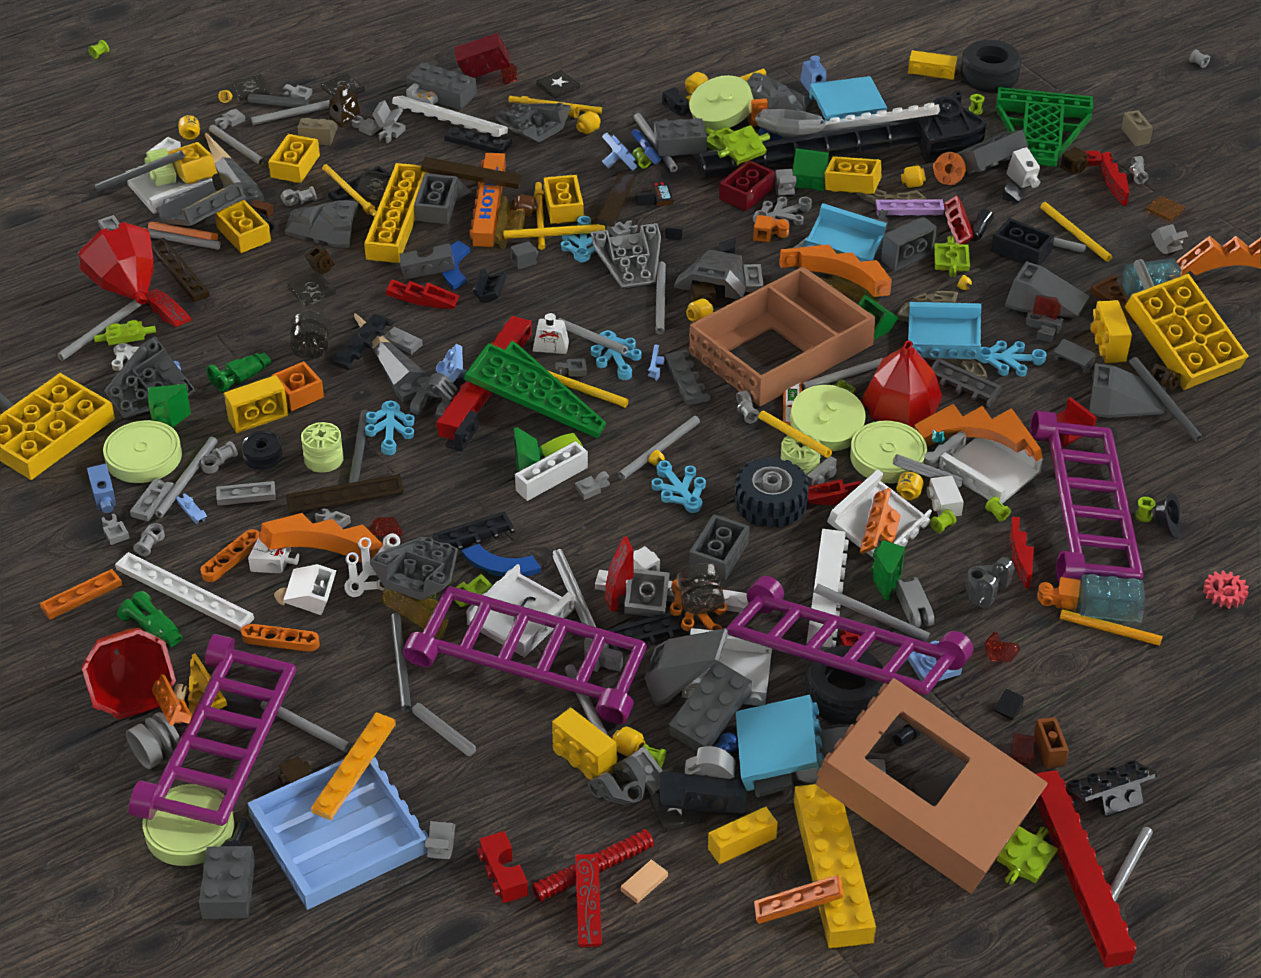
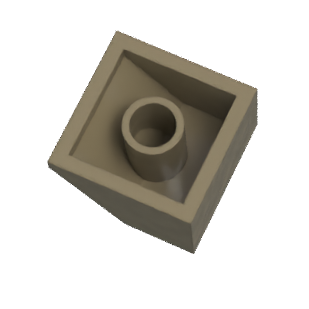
[298,118,338,146]

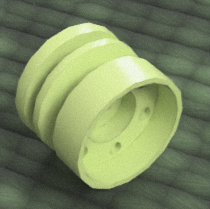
[301,422,343,473]
[781,433,820,476]

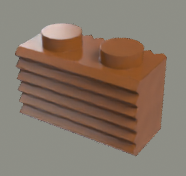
[1033,717,1069,769]

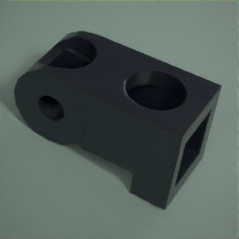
[662,87,688,115]

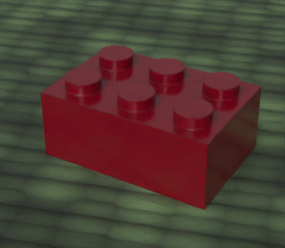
[454,33,511,78]
[719,160,775,211]

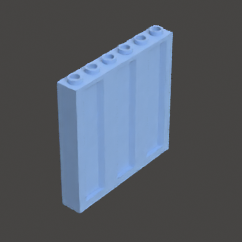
[247,756,429,910]

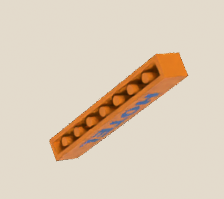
[470,153,506,247]

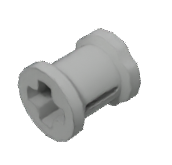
[1189,49,1210,68]

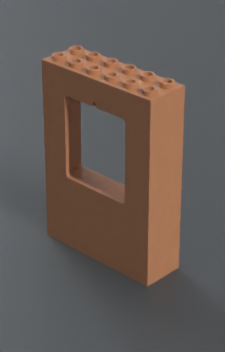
[689,267,875,407]
[815,678,1048,894]

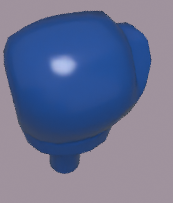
[714,733,739,753]

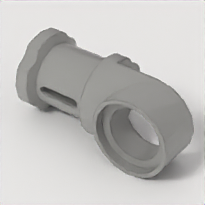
[1129,156,1148,184]
[281,186,317,206]
[736,390,760,424]
[201,441,238,474]
[133,523,165,557]

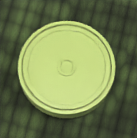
[689,75,754,130]
[790,385,866,451]
[103,420,182,483]
[850,421,927,483]
[143,784,235,866]

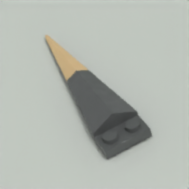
[205,133,264,205]
[354,313,428,403]

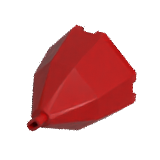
[78,222,154,305]
[861,341,942,428]
[81,628,176,720]

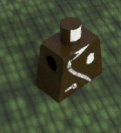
[329,86,360,127]

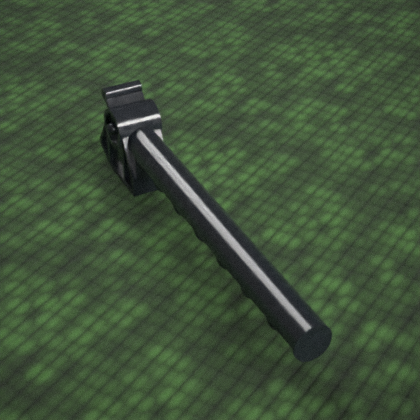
[697,90,987,179]

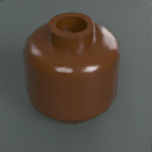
[512,194,537,217]

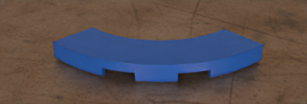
[631,129,661,165]
[442,240,470,290]
[461,544,541,577]

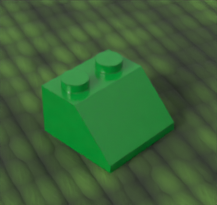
[792,149,829,191]
[858,295,899,341]
[148,384,191,428]
[514,427,543,472]
[871,540,905,601]

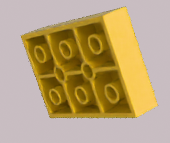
[1125,274,1248,390]
[0,373,115,480]

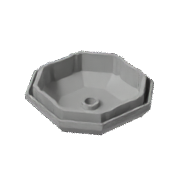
[755,109,826,138]

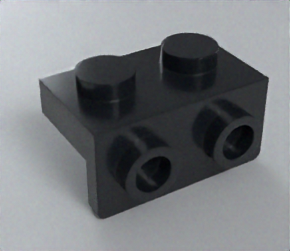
[473,268,507,303]
[446,410,479,452]

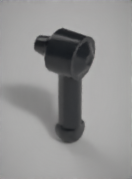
[224,818,249,846]

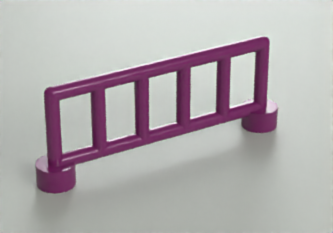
[1030,410,1144,582]
[726,576,973,695]
[402,586,647,725]
[129,634,297,826]

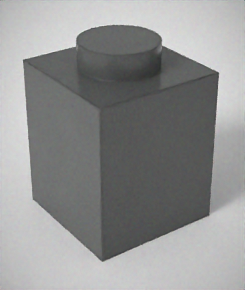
[510,241,538,270]

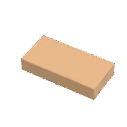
[621,859,668,904]

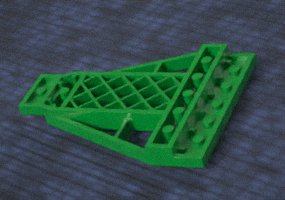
[996,87,1093,166]

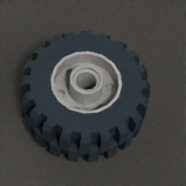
[734,457,809,528]

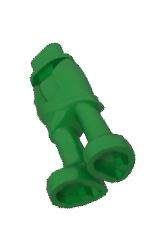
[117,591,183,647]

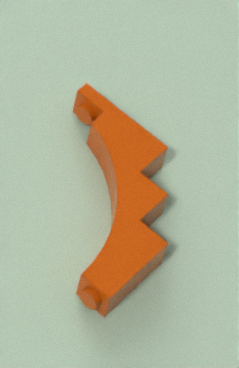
[1169,236,1261,279]
[779,244,892,297]
[914,403,1042,461]
[259,513,383,563]

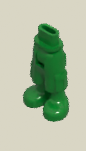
[206,353,271,393]

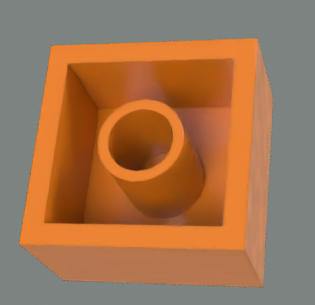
[272,361,324,411]

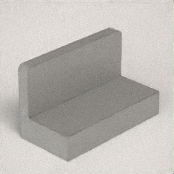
[372,100,403,128]

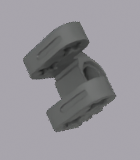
[410,373,458,420]
[965,557,1014,609]
[587,756,647,806]

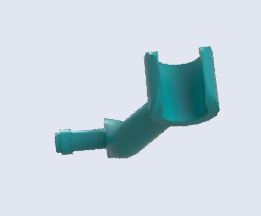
[932,430,946,445]

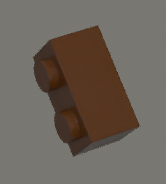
[250,199,274,219]

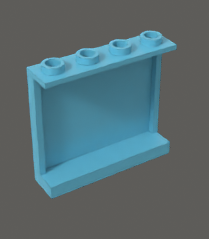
[809,76,887,121]
[804,204,887,262]
[908,302,981,359]
[736,695,824,791]

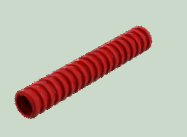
[532,829,654,902]

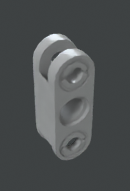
[895,577,934,628]

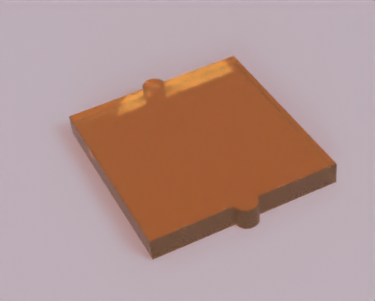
[1146,196,1186,222]

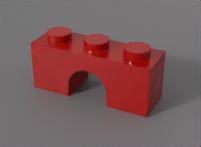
[477,831,528,903]

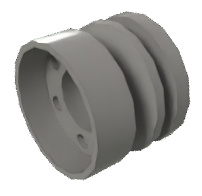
[126,712,180,769]

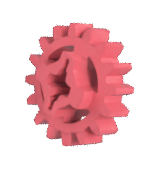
[1203,571,1249,609]

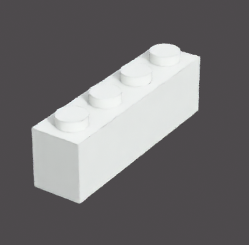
[515,441,588,501]

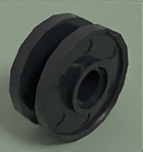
[241,431,283,470]

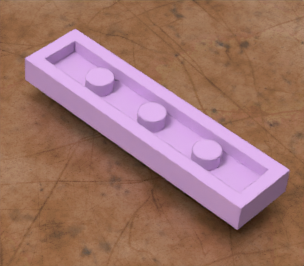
[876,200,944,216]

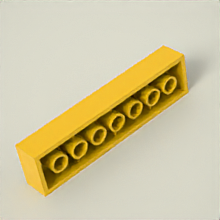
[364,163,429,263]
[793,784,876,948]

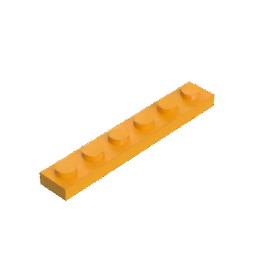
[311,712,396,820]

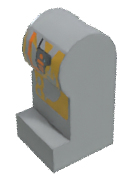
[406,83,438,105]

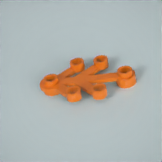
[670,578,727,631]

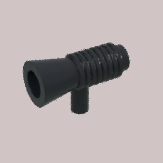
[970,209,994,241]

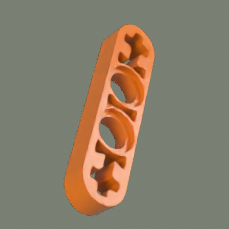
[200,529,260,582]
[241,624,320,652]

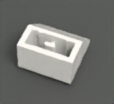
[283,564,336,615]

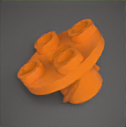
[933,152,966,185]

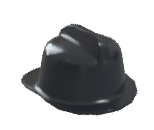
[1154,493,1182,539]

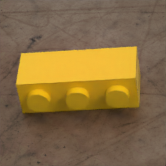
[908,50,958,80]
[708,807,778,865]

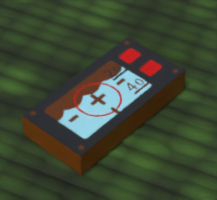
[651,180,673,206]

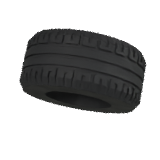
[960,40,1021,92]
[805,646,884,724]

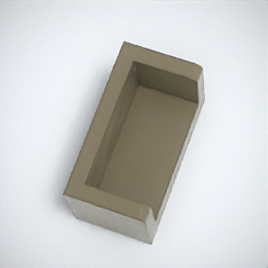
[1121,110,1153,146]

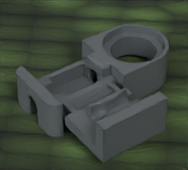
[1026,311,1063,343]

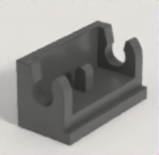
[1053,339,1095,374]

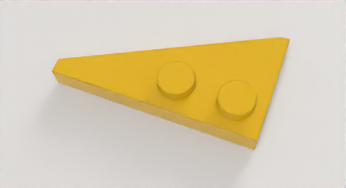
[188,653,227,714]

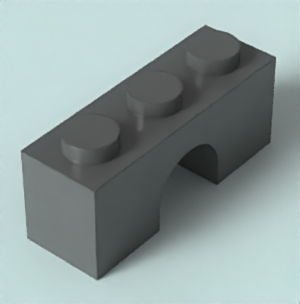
[400,244,455,280]

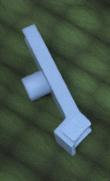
[648,345,664,381]
[176,493,207,524]

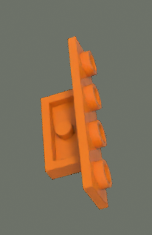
[860,488,901,554]
[152,674,192,726]

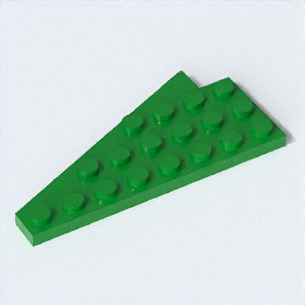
[464,341,606,439]

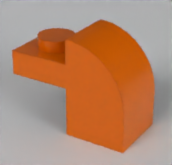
[747,98,768,127]

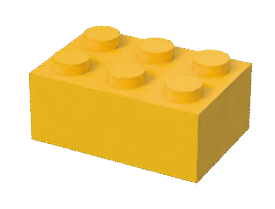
[268,134,320,183]
[168,142,217,184]
[825,156,881,194]
[544,175,584,224]
[215,200,271,253]
[1091,300,1132,363]
[224,375,288,433]
[552,707,617,780]

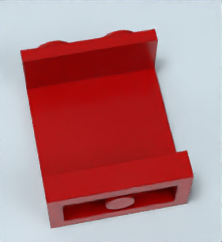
[1056,397,1097,448]

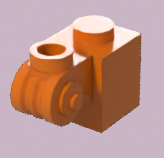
[753,215,789,243]
[1037,577,1081,611]

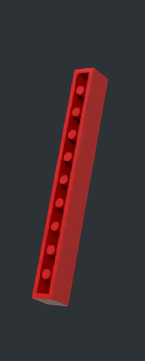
[436,316,532,440]
[1036,770,1137,968]

